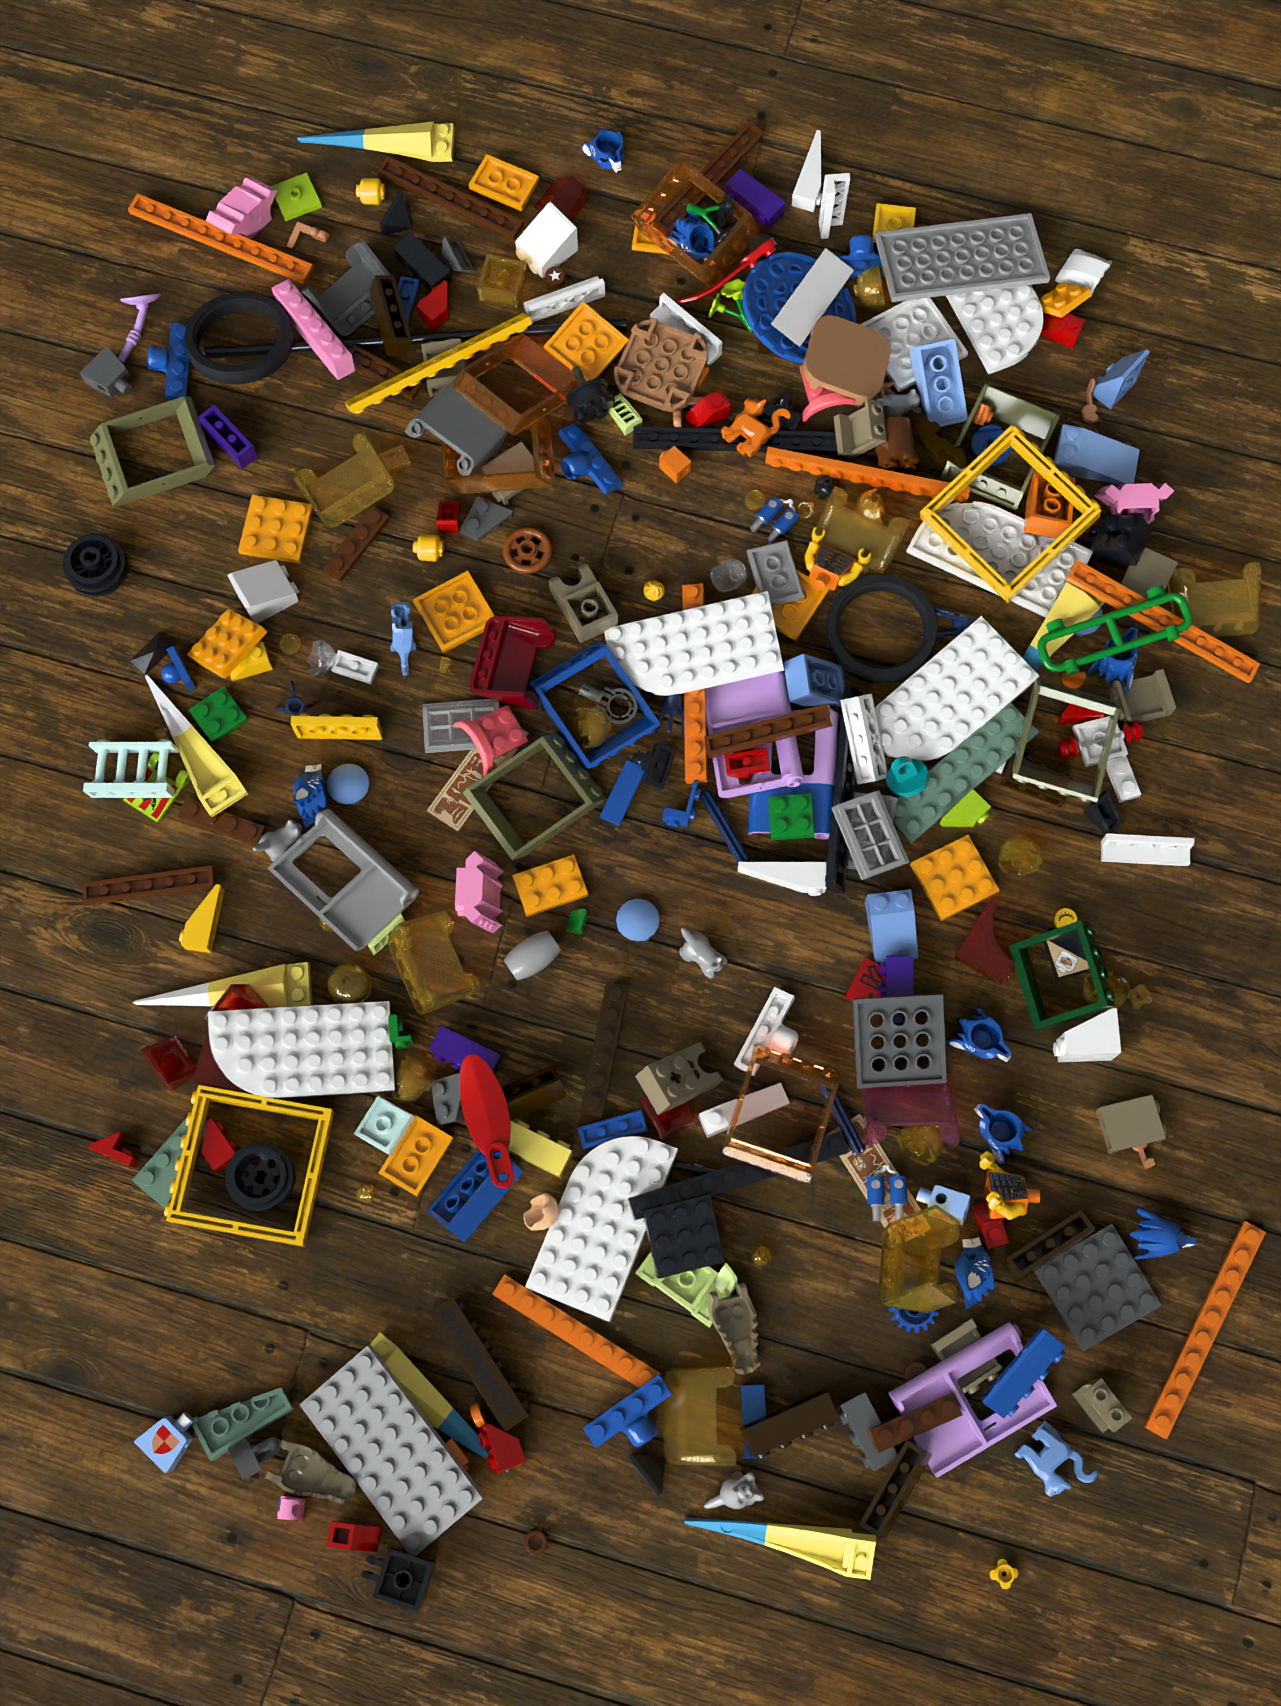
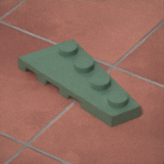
[132,1112,207,1209]
[191,1388,294,1462]

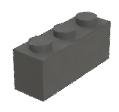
[837,1392,898,1471]

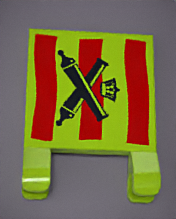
[123,752,191,823]

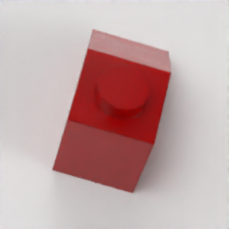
[1040,313,1085,349]
[685,389,731,428]

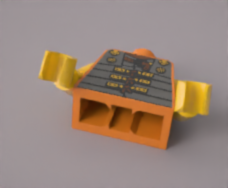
[804,527,871,591]
[980,1151,1040,1220]

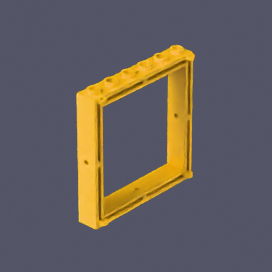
[920,425,1101,603]
[164,1085,334,1247]

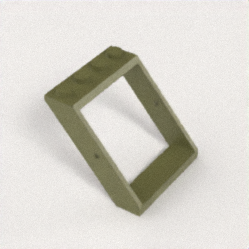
[940,383,1060,511]
[90,396,215,507]
[1012,678,1120,802]
[463,733,607,860]

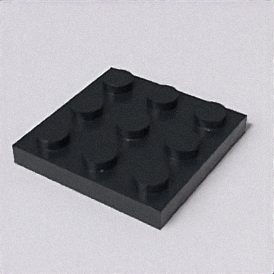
[642,1193,725,1279]

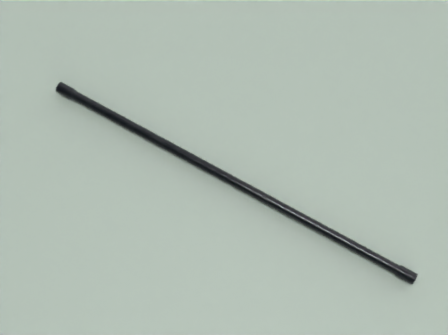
[204,318,627,359]

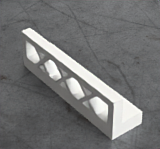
[818,173,850,239]
[524,276,605,323]
[650,293,723,367]
[840,694,887,784]
[1101,833,1194,866]

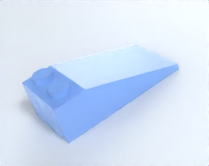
[909,338,968,427]
[1054,424,1140,485]

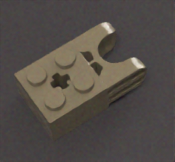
[549,564,618,643]
[636,1042,723,1115]

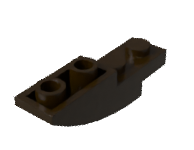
[908,409,968,469]

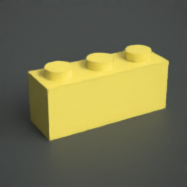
[508,1120,573,1178]

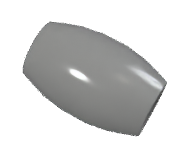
[503,930,561,980]

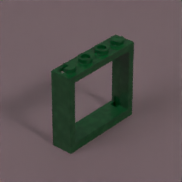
[1009,920,1116,1031]

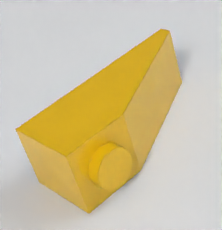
[179,884,225,953]

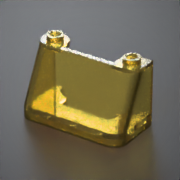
[388,910,480,1015]

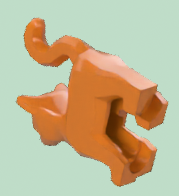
[721,398,791,457]

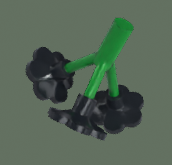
[686,192,734,245]

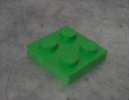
[188,686,248,745]
[768,793,815,841]

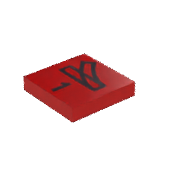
[845,957,884,1001]

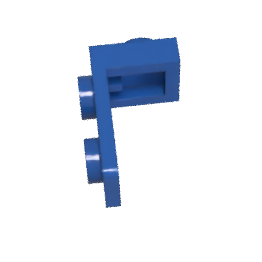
[663,781,701,827]

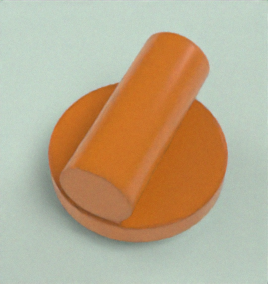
[972,402,994,426]
[1062,671,1086,689]

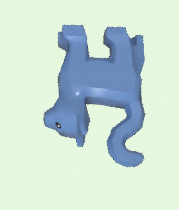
[390,602,416,676]
[1014,1421,1098,1497]

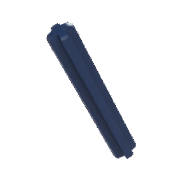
[700,791,750,863]
[815,1071,865,1155]

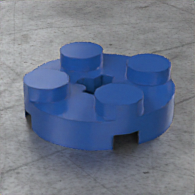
[970,425,1012,466]

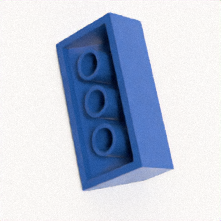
[427,1149,524,1243]
[982,1326,1065,1419]

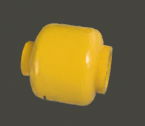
[356,178,385,205]
[413,534,444,562]

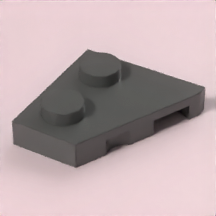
[459,496,514,542]
[430,1073,463,1126]

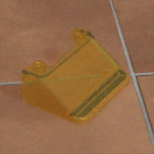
[294,429,394,528]
[809,486,910,578]
[1168,562,1261,637]
[664,1367,736,1466]

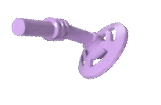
[118,293,161,364]

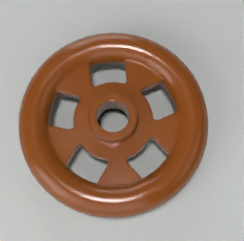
[503,527,552,574]

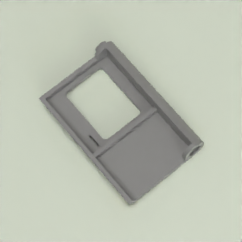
[267,809,419,951]

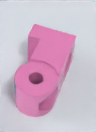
[277,1496,306,1520]

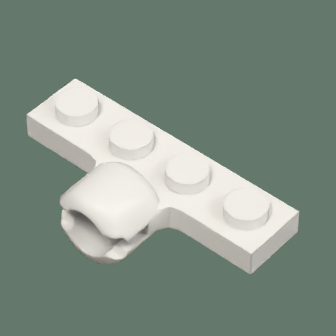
[734,987,799,1076]

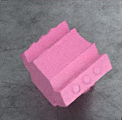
[206,177,277,239]
[1094,483,1174,524]
[455,851,504,933]

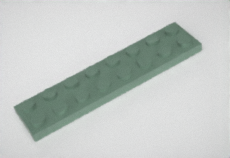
[893,702,1039,844]

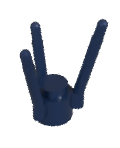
[920,605,972,639]
[275,680,313,715]
[654,694,685,742]

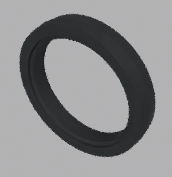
[185,292,293,385]
[826,574,937,684]

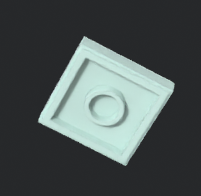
[354,1096,415,1156]

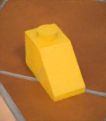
[230,642,273,682]

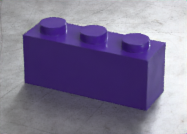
[725,168,786,229]
[198,405,257,469]
[879,956,913,1024]
[428,1026,502,1074]

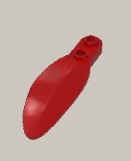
[673,237,777,304]
[459,1054,515,1189]

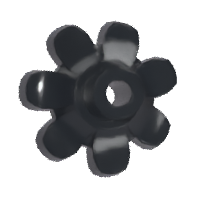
[813,475,841,501]

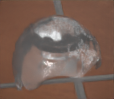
[711,559,747,593]
[307,640,337,676]

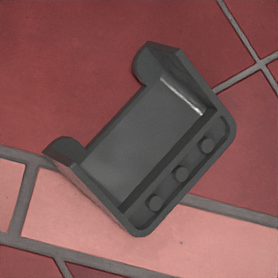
[299,240,390,336]
[404,384,508,479]

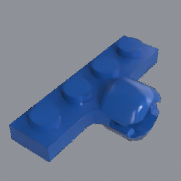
[837,235,885,278]
[147,322,189,400]
[558,423,623,495]
[583,1374,673,1448]

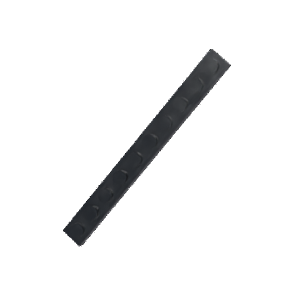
[633,426,837,454]
[825,685,863,894]
[628,1131,849,1221]

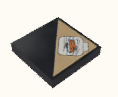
[1043,931,1090,981]

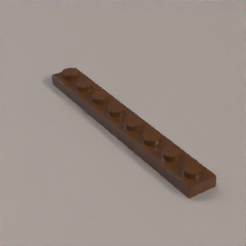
[653,121,765,236]
[377,156,524,241]

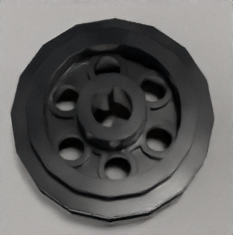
[62,533,129,597]
[225,1142,296,1212]

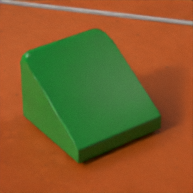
[566,909,588,935]

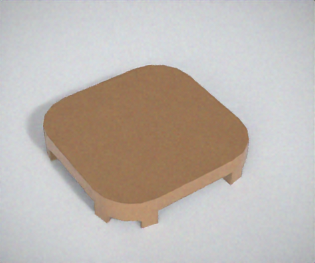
[801,315,891,406]
[614,317,708,412]

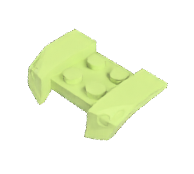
[635,1251,737,1328]

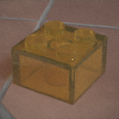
[477,254,527,309]

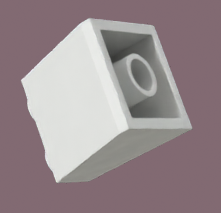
[515,202,578,278]
[228,560,299,624]
[1053,1008,1121,1062]

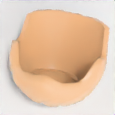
[523,1193,559,1231]

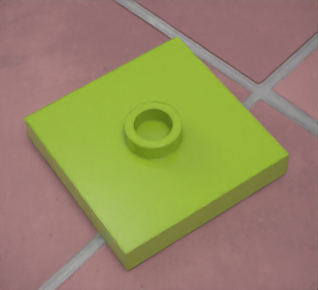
[270,172,322,221]

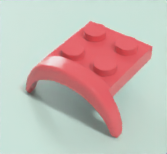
[800,366,861,422]
[454,705,529,776]

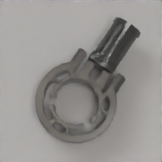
[578,682,637,726]

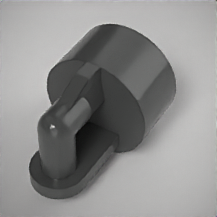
[228,1437,282,1480]

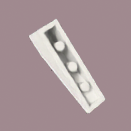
[791,130,822,212]
[738,862,827,896]
[698,1083,790,1138]

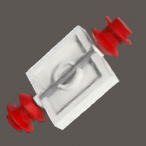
[1058,716,1144,767]

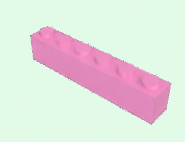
[272,279,355,380]

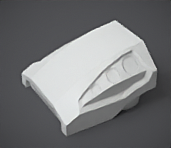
[1055,249,1112,294]

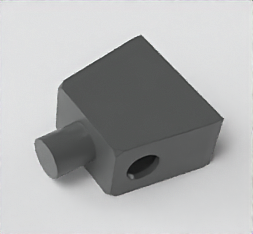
[80,346,132,397]

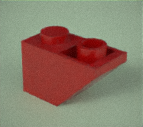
[416,280,449,331]
[201,1118,240,1173]
[478,1424,526,1475]
[327,1520,382,1552]

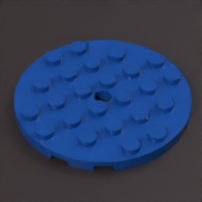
[742,252,856,364]

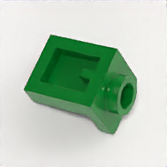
[388,1015,414,1048]

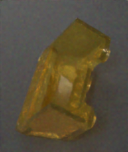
[878,1205,960,1313]

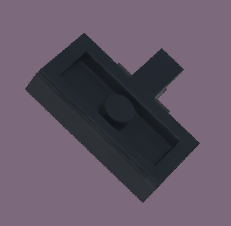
[757,392,802,431]
[632,742,676,790]

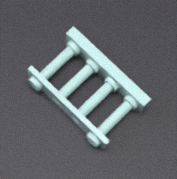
[83,739,179,798]

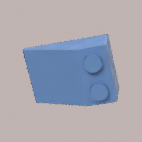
[1092,349,1150,410]
[784,654,845,707]
[865,889,918,964]

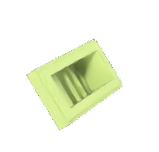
[608,393,642,435]
[367,913,407,955]

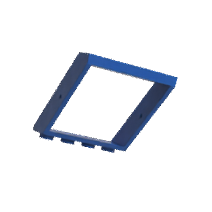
[529,641,660,769]

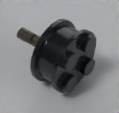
[566,366,615,423]

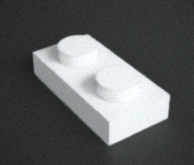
[331,650,379,684]
[1106,756,1141,803]

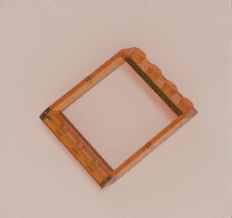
[631,159,760,287]
[450,333,579,435]
[442,412,555,494]
[722,1045,839,1183]

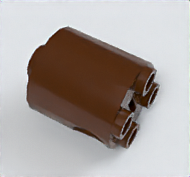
[874,415,919,472]

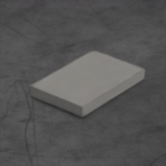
[747,540,804,607]

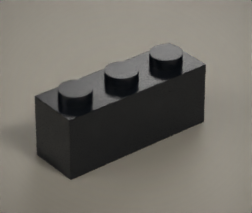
[393,233,452,293]

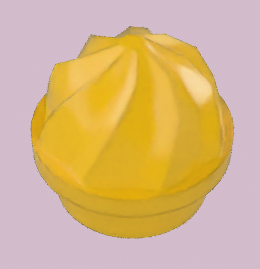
[644,580,664,601]

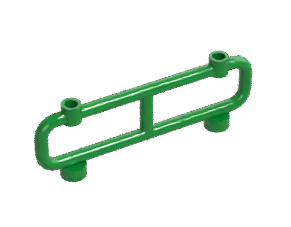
[1037,585,1193,675]

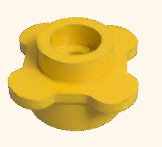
[990,1559,1018,1589]

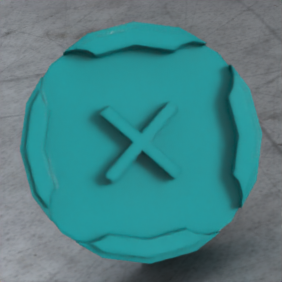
[886,756,930,797]

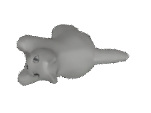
[877,389,921,417]
[253,820,304,862]
[679,927,727,979]
[704,1471,764,1509]

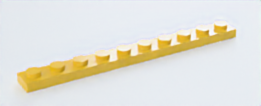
[344,313,532,414]

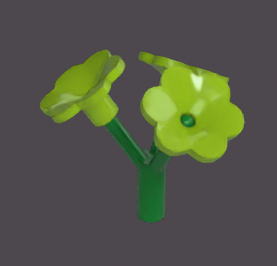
[708,279,752,332]

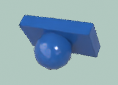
[161,646,196,691]

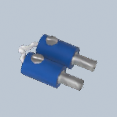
[750,497,799,544]
[867,1165,908,1221]

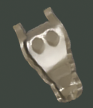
[708,1282,760,1374]
[265,1439,356,1504]

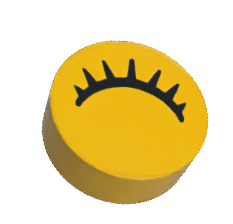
[1054,908,1077,928]

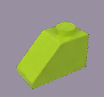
[940,789,991,827]

